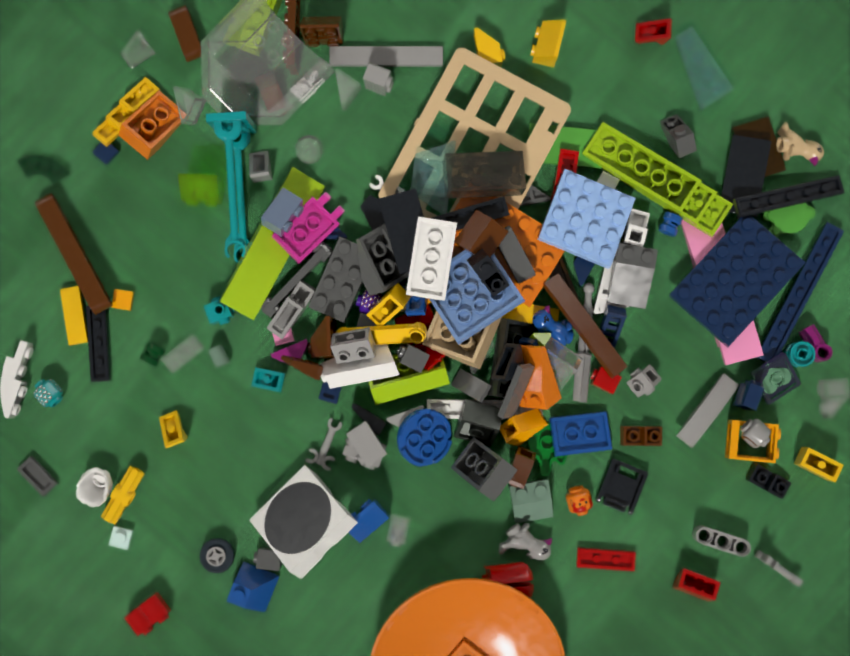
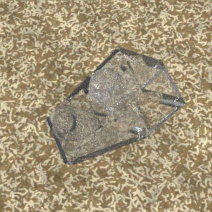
[817,378,850,419]
[386,515,410,547]

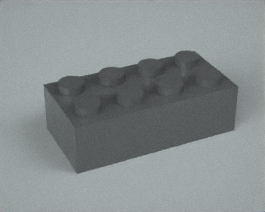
[308,237,363,324]

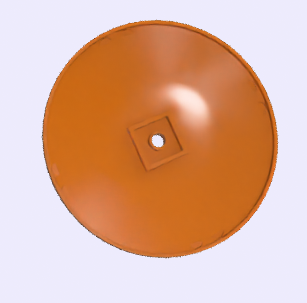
[370,578,565,656]

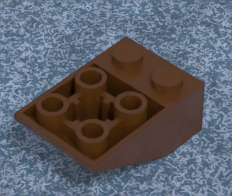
[300,16,343,47]

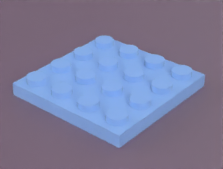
[537,169,635,269]

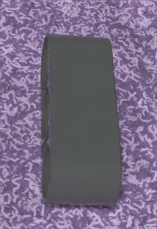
[498,226,536,284]

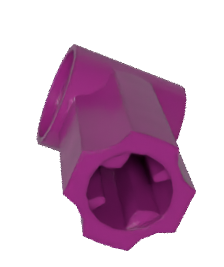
[798,324,833,363]

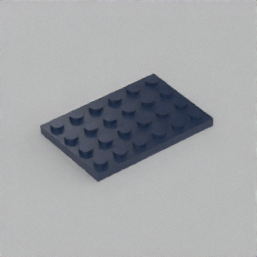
[669,216,806,348]

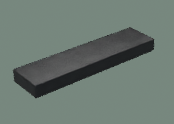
[86,306,111,382]

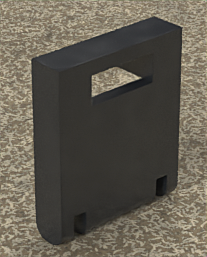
[595,458,649,516]

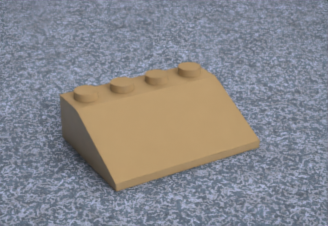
[422,311,502,369]

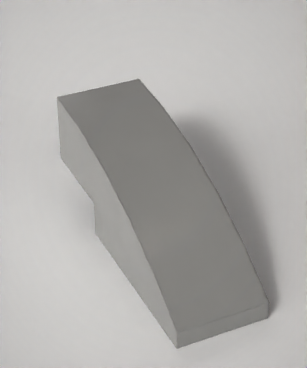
[267,280,316,339]

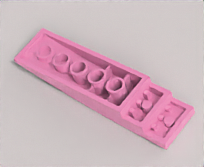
[681,220,764,365]

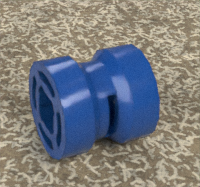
[658,212,683,237]

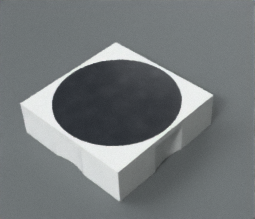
[249,465,358,579]

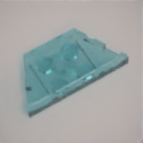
[411,141,456,214]

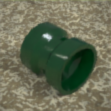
[140,341,166,367]

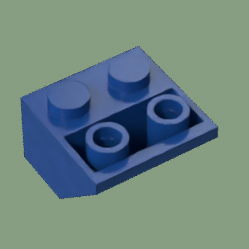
[348,499,390,543]

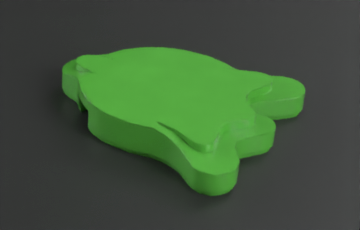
[762,203,815,237]

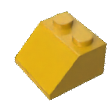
[530,19,567,68]

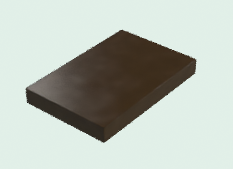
[731,116,786,177]

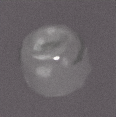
[295,134,325,164]

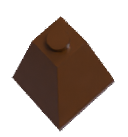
[308,316,336,359]

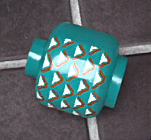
[34,379,63,408]

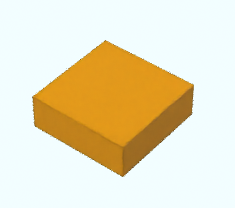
[111,289,135,311]

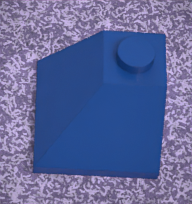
[226,562,280,612]

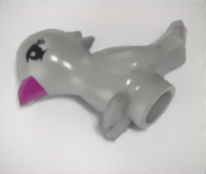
[498,523,552,560]

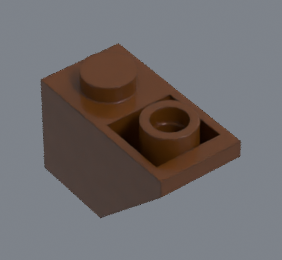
[508,446,536,489]

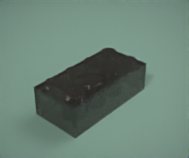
[442,151,526,198]

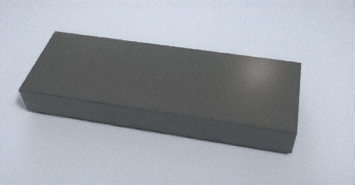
[497,363,535,419]

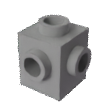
[626,364,662,398]

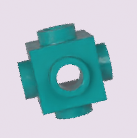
[203,296,236,325]

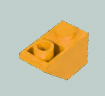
[500,409,548,446]

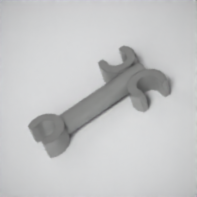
[305,418,342,471]
[754,550,804,588]

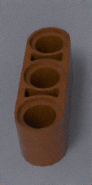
[168,5,205,62]

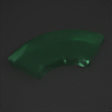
[17,155,70,184]

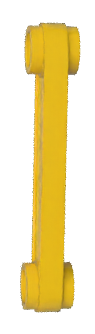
[336,322,427,345]

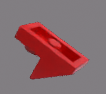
[635,18,672,45]

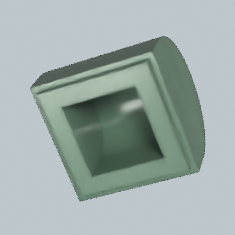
[208,345,230,369]

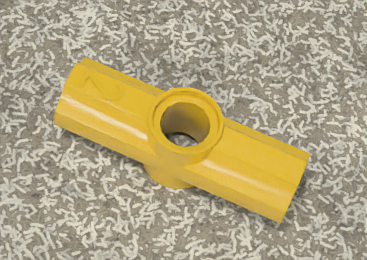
[101,465,146,525]

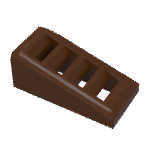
[281,355,323,380]

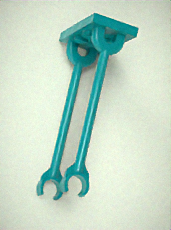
[206,111,257,263]

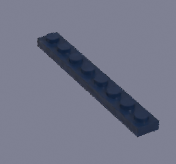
[756,222,844,363]

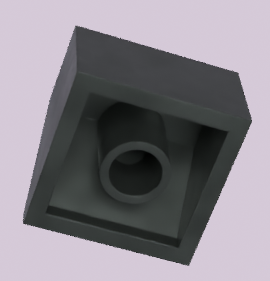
[454,400,502,447]

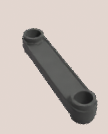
[260,241,333,318]

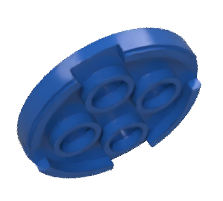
[397,408,452,467]

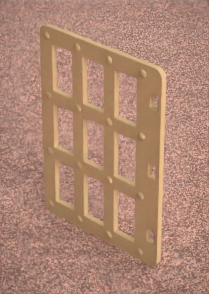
[378,48,571,218]

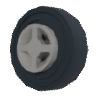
[199,538,235,573]

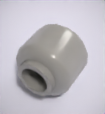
[740,419,771,448]

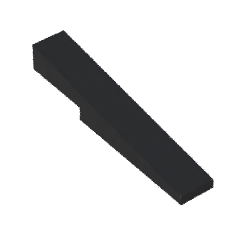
[431,196,510,232]

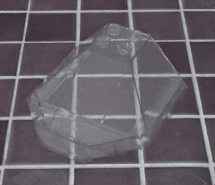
[201,0,335,125]

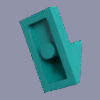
[251,367,285,393]

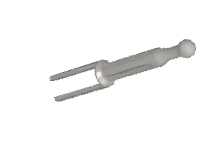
[573,283,595,403]

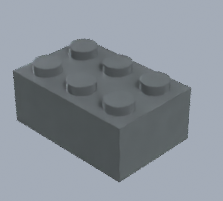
[451,437,517,502]

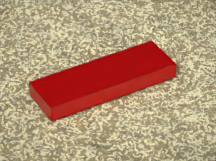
[576,547,636,572]

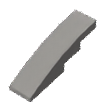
[676,373,739,448]

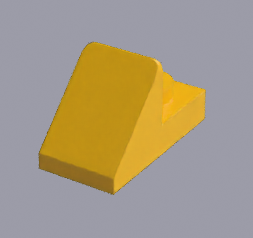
[159,410,188,449]

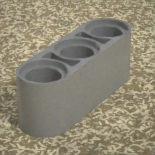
[692,525,751,557]

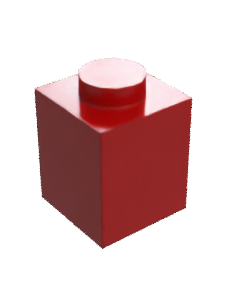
[590,366,622,394]

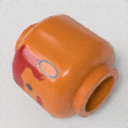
[565,485,593,516]

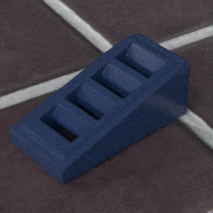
[600,305,627,348]

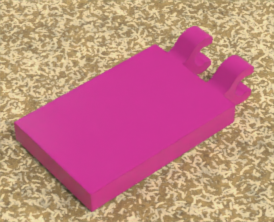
[272,192,345,264]

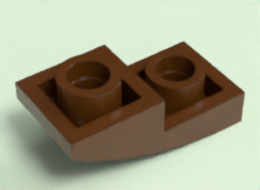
[620,426,662,446]

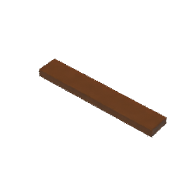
[543,274,628,379]

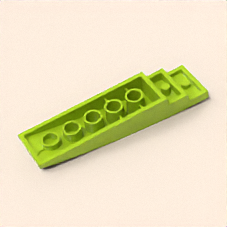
[582,122,733,237]
[219,167,325,320]

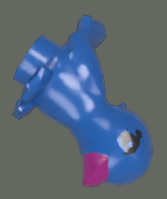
[532,305,574,359]

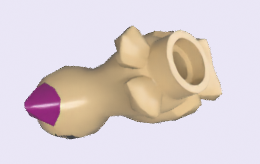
[776,122,824,166]

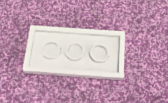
[406,217,457,301]

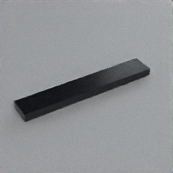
[732,175,845,218]

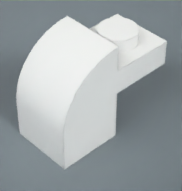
[622,209,650,247]

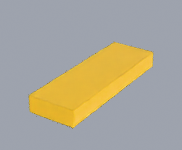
[60,286,88,346]

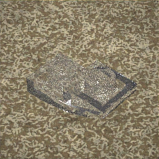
[160,334,205,374]

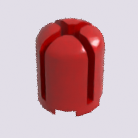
[482,562,534,598]

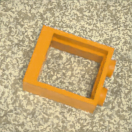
[725,420,781,463]

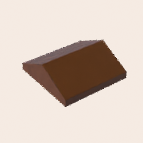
[454,210,509,258]

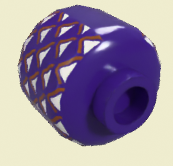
[356,290,383,314]

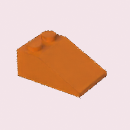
[118,91,188,160]
[519,345,562,410]

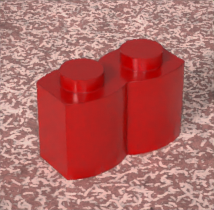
[124,592,171,636]

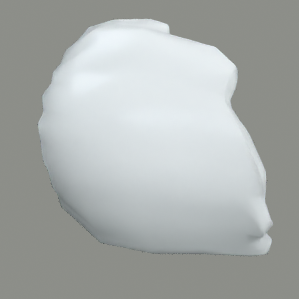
[76,467,113,507]

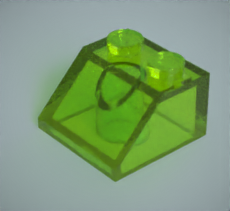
[178,173,223,207]

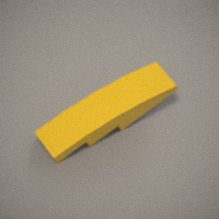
[92,77,160,147]

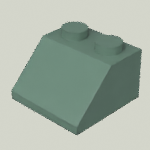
[508,479,553,524]

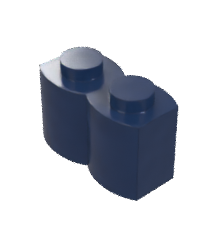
[733,380,765,411]

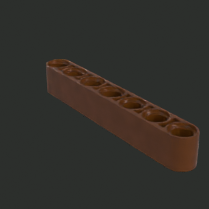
[34,193,113,315]

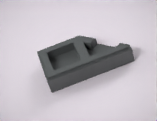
[520,185,551,207]

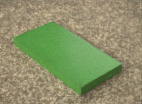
[528,123,602,170]

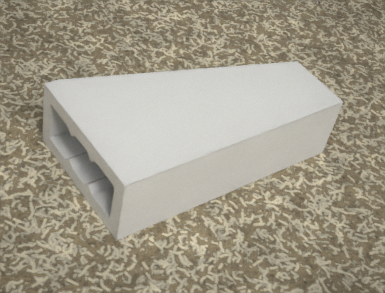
[320,344,400,389]

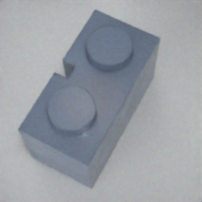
[261,188,304,237]

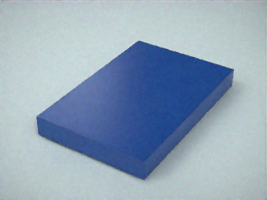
[549,411,612,457]

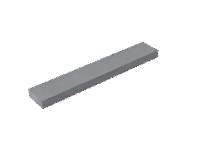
[329,46,443,67]

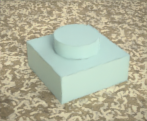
[109,526,134,550]

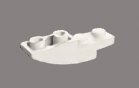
[0,340,34,419]

